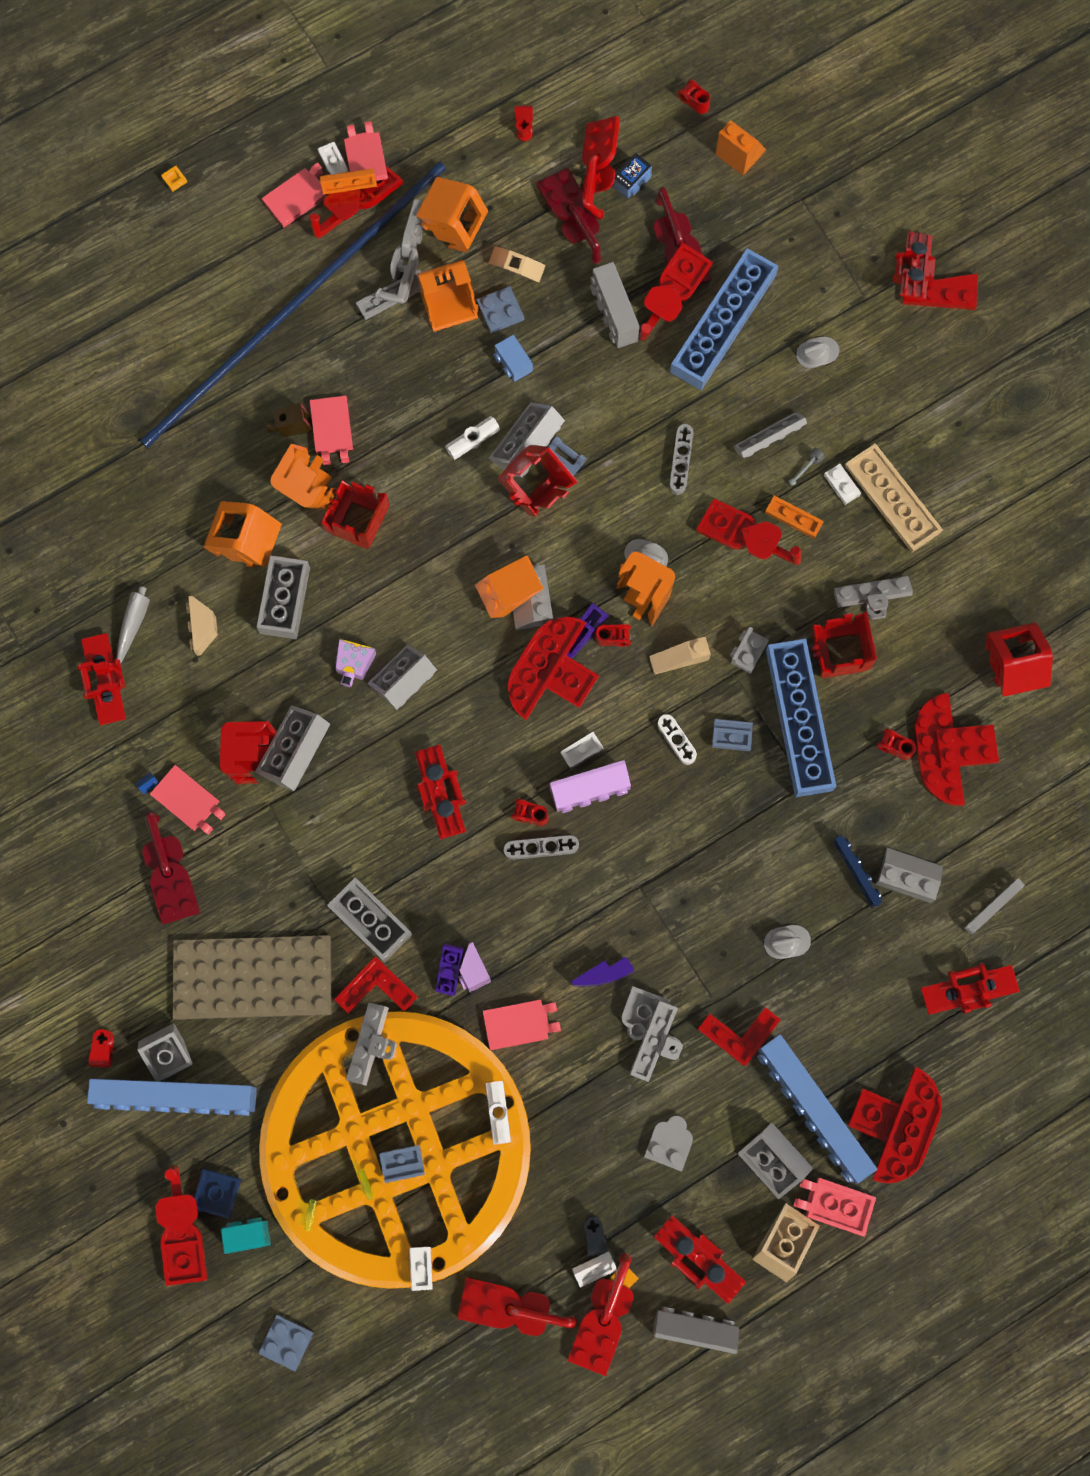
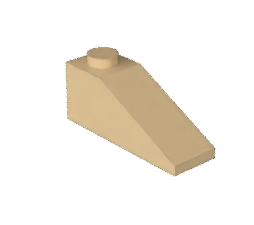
[649,637,711,675]

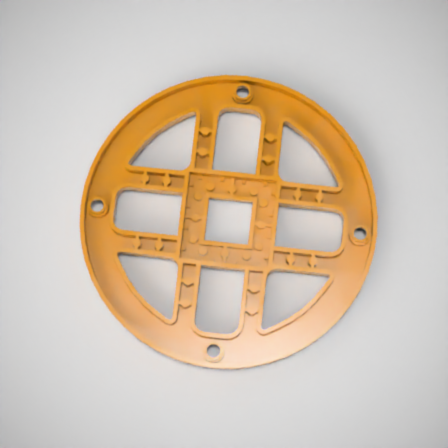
[259,1012,531,1288]

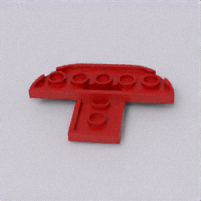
[508,617,599,721]
[914,693,999,806]
[848,1067,942,1183]

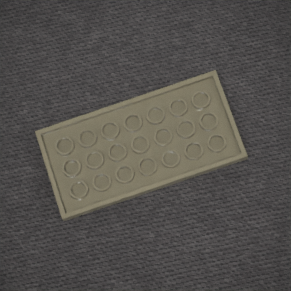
[173,936,332,1020]

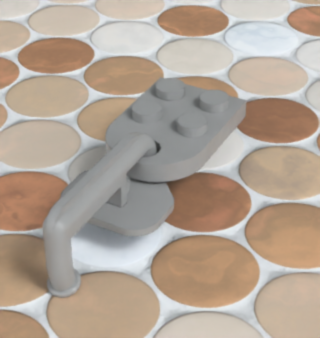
[375,199,426,303]

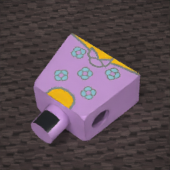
[336,639,376,687]

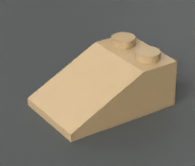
[752,1203,820,1282]

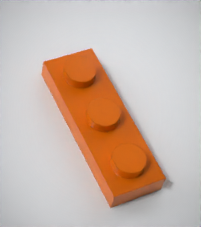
[320,168,377,194]
[765,496,824,539]

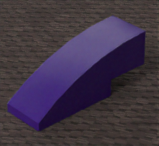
[567,603,610,659]
[571,957,634,987]

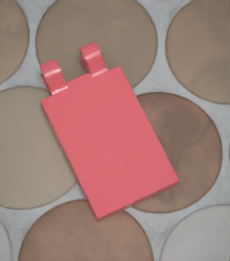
[344,121,388,181]
[262,163,327,227]
[310,396,353,466]
[150,765,226,835]
[483,1000,561,1050]
[794,1178,876,1237]

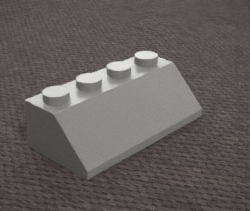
[488,402,565,478]
[255,705,330,791]
[653,1306,739,1354]

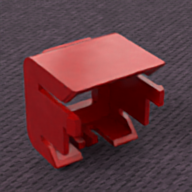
[498,445,578,517]
[321,480,390,549]
[811,611,877,678]
[986,622,1053,697]
[220,721,277,785]

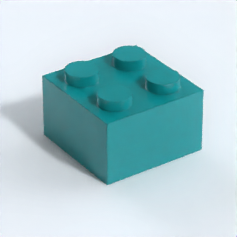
[221,1218,271,1254]

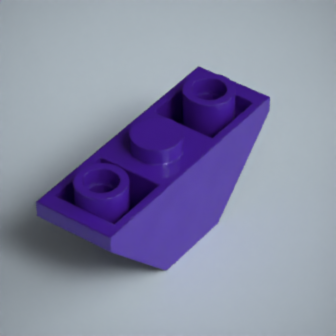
[436,944,465,996]

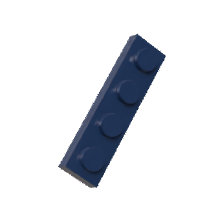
[833,835,882,909]

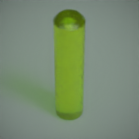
[358,1169,374,1200]
[304,1199,317,1231]

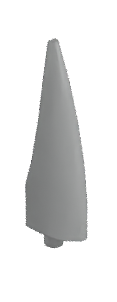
[116,586,150,663]

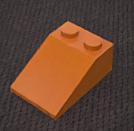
[475,556,544,618]

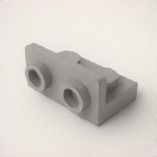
[730,627,769,674]

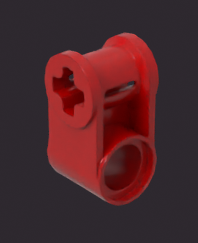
[677,79,710,114]
[515,105,533,141]
[595,624,631,647]
[876,729,916,760]
[510,799,549,826]
[89,1029,114,1068]

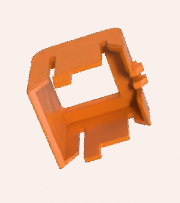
[416,177,488,252]
[417,260,478,332]
[271,444,337,510]
[204,501,282,568]
[616,552,675,627]

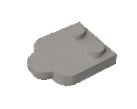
[622,986,670,1040]
[644,1116,693,1172]

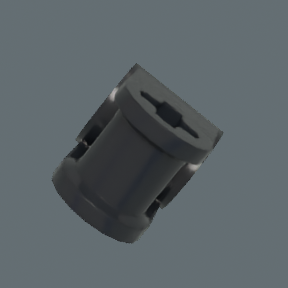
[584,1216,609,1257]

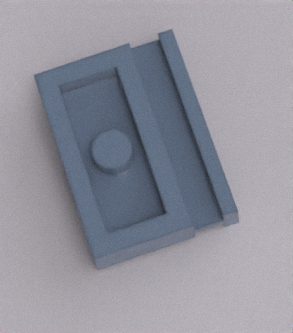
[712,719,753,751]
[380,1145,425,1183]

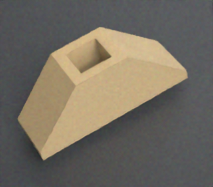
[489,246,546,283]
[186,596,218,656]

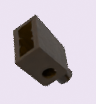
[267,403,313,437]

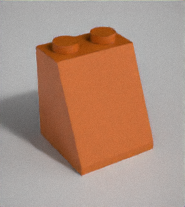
[715,120,766,175]

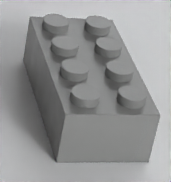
[590,262,639,349]
[257,556,310,639]
[327,878,412,963]

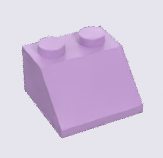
[458,942,491,992]

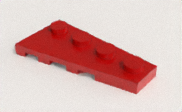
[902,274,978,310]

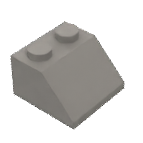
[137,1023,192,1082]

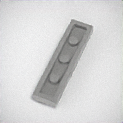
[356,269,421,320]
[734,412,807,458]

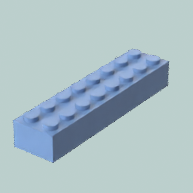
[670,248,779,391]
[766,639,836,797]
[757,1034,878,1184]
[87,1079,257,1116]

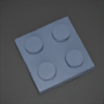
[477,286,524,333]
[258,1315,314,1371]

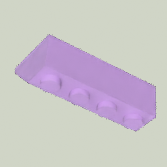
[550,760,631,813]

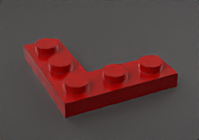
[334,957,418,1014]
[697,1007,781,1067]

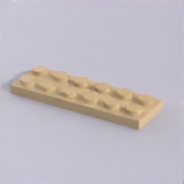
[845,443,943,553]

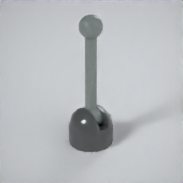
[789,447,825,486]

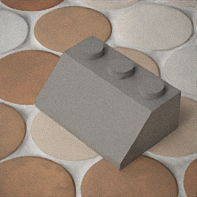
[513,564,553,630]
[367,644,437,710]
[875,848,943,903]
[738,1123,813,1199]

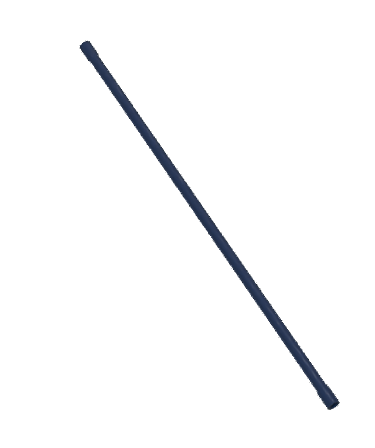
[140,161,446,449]

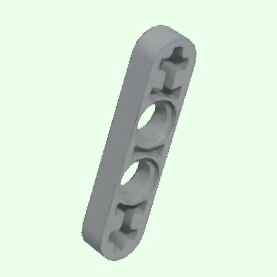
[669,424,693,495]
[504,835,579,860]
[964,878,1025,935]

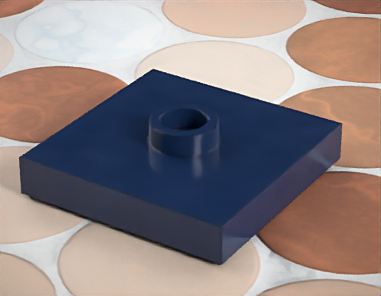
[194,1168,242,1219]

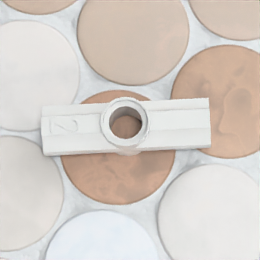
[445,416,500,460]
[486,1081,511,1145]

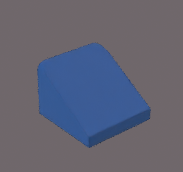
[136,772,159,794]

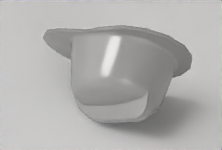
[796,337,840,368]
[624,539,668,566]
[764,925,811,959]

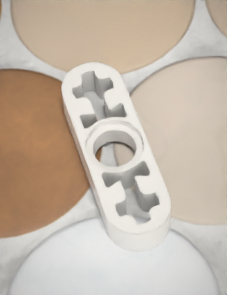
[658,715,697,765]

